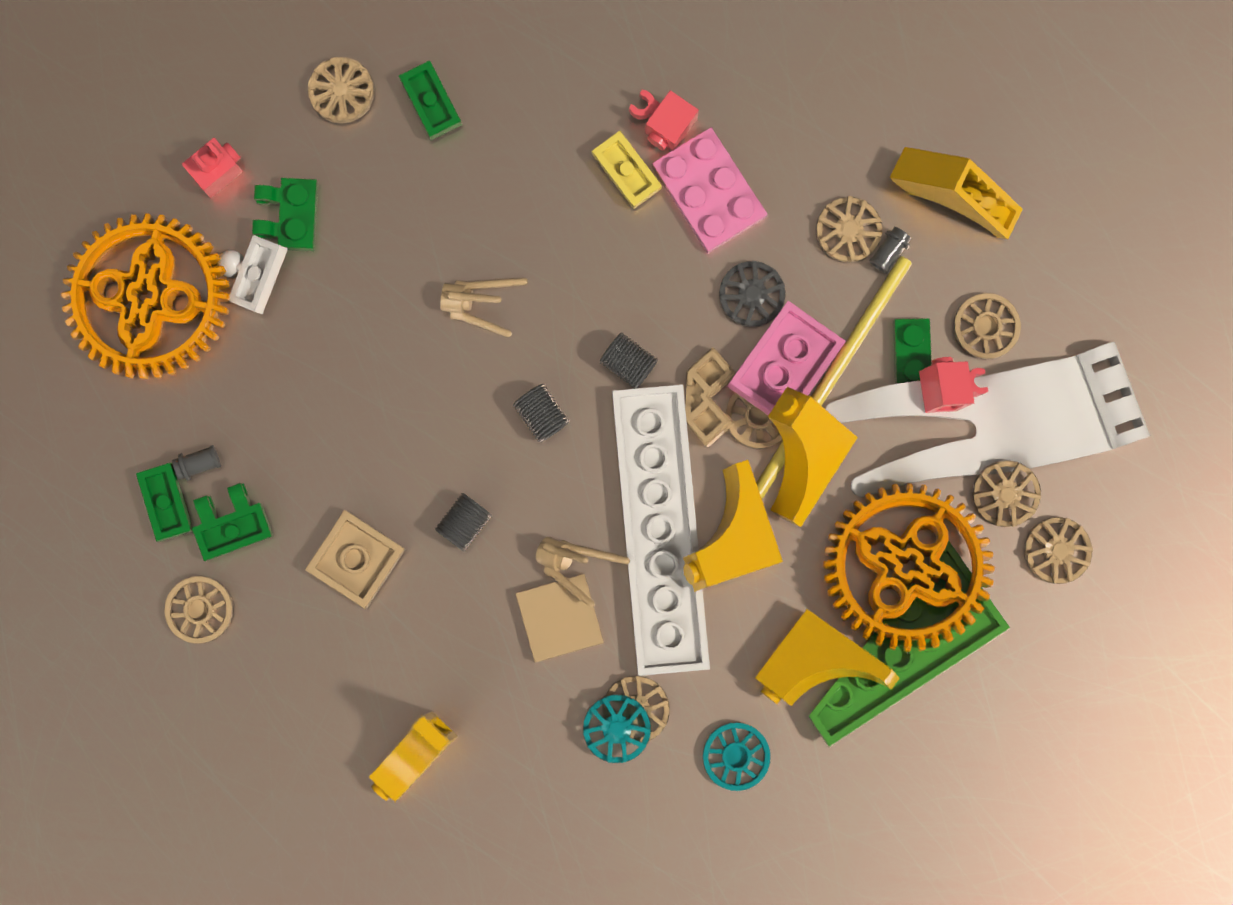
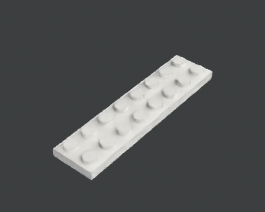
[612,384,710,676]

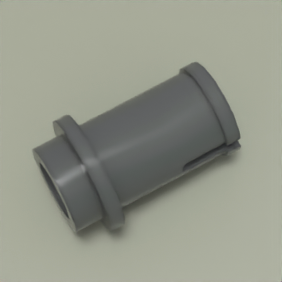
[869,227,912,274]
[172,445,221,481]

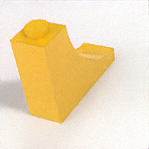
[889,147,1023,240]
[768,387,858,527]
[683,460,783,592]
[755,609,900,706]
[369,711,458,802]

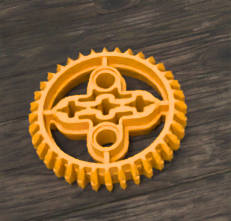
[61,213,230,380]
[823,483,995,652]

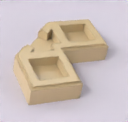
[685,347,736,448]

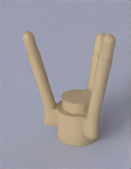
[440,278,528,337]
[536,537,630,608]

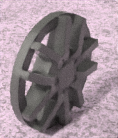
[719,261,785,327]

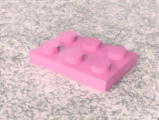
[652,127,768,254]
[727,301,846,415]

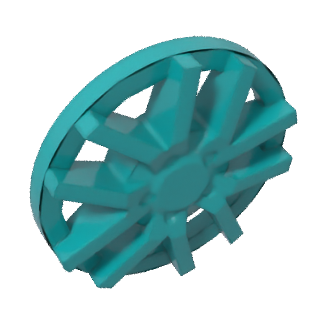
[583,695,651,763]
[703,723,770,791]

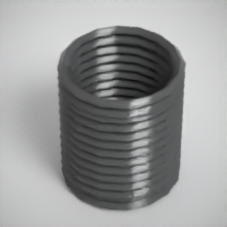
[600,333,658,389]
[513,384,569,442]
[435,493,492,552]

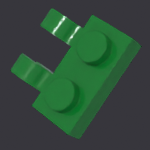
[252,178,318,251]
[192,483,274,561]

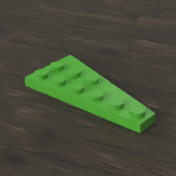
[809,540,1010,747]

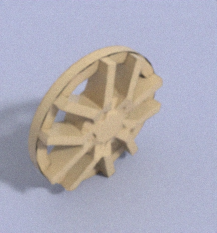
[816,196,882,263]
[954,293,1021,360]
[973,460,1041,527]
[1025,517,1093,584]
[165,576,233,643]
[603,676,670,743]

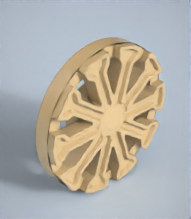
[308,57,374,123]
[726,392,782,449]

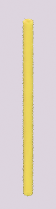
[756,256,912,499]

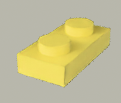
[592,131,662,209]

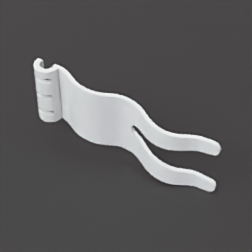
[825,342,1150,497]

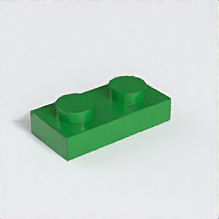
[399,60,462,140]
[893,318,932,384]
[136,463,193,542]

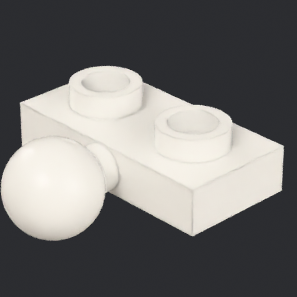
[217,235,288,314]

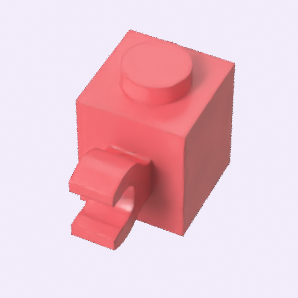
[629,90,699,151]
[182,137,243,198]
[919,357,988,413]

